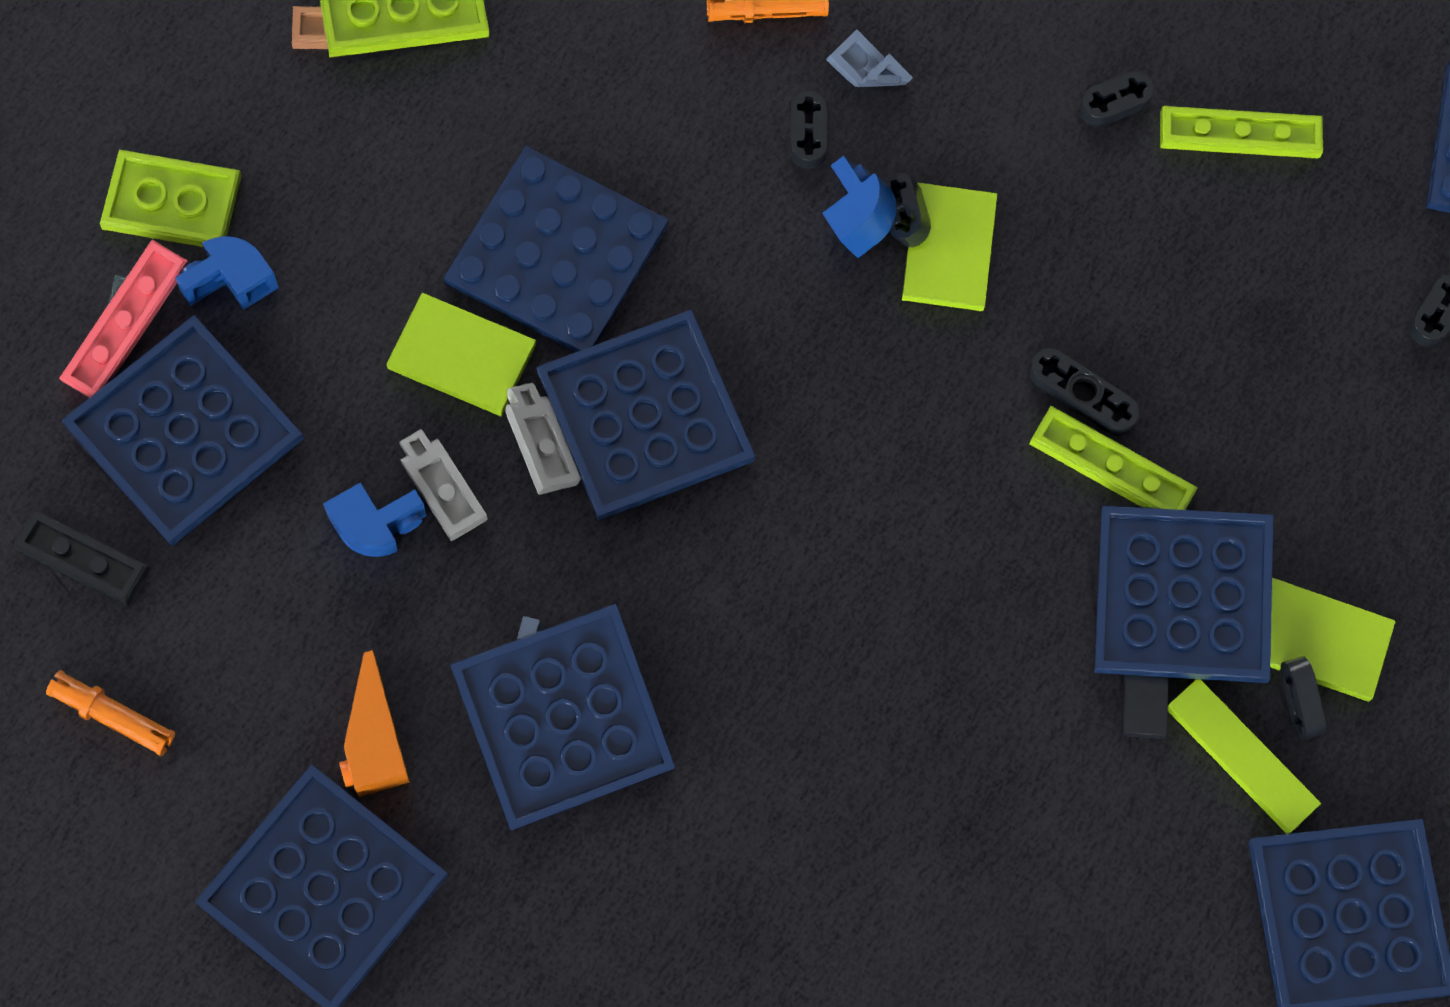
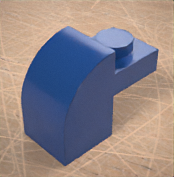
[823,155,897,258]
[175,236,279,310]
[323,483,426,557]

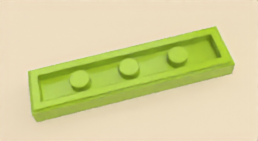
[1160,106,1323,158]
[1029,406,1198,510]
[1168,679,1321,834]

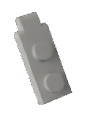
[506,383,581,495]
[399,429,488,542]

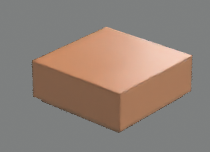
[292,6,328,49]

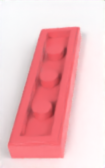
[59,240,189,398]

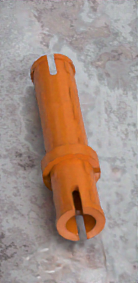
[707,0,829,23]
[46,670,175,756]

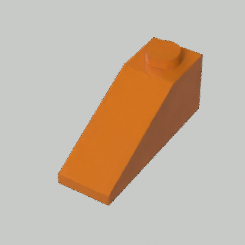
[339,650,410,797]

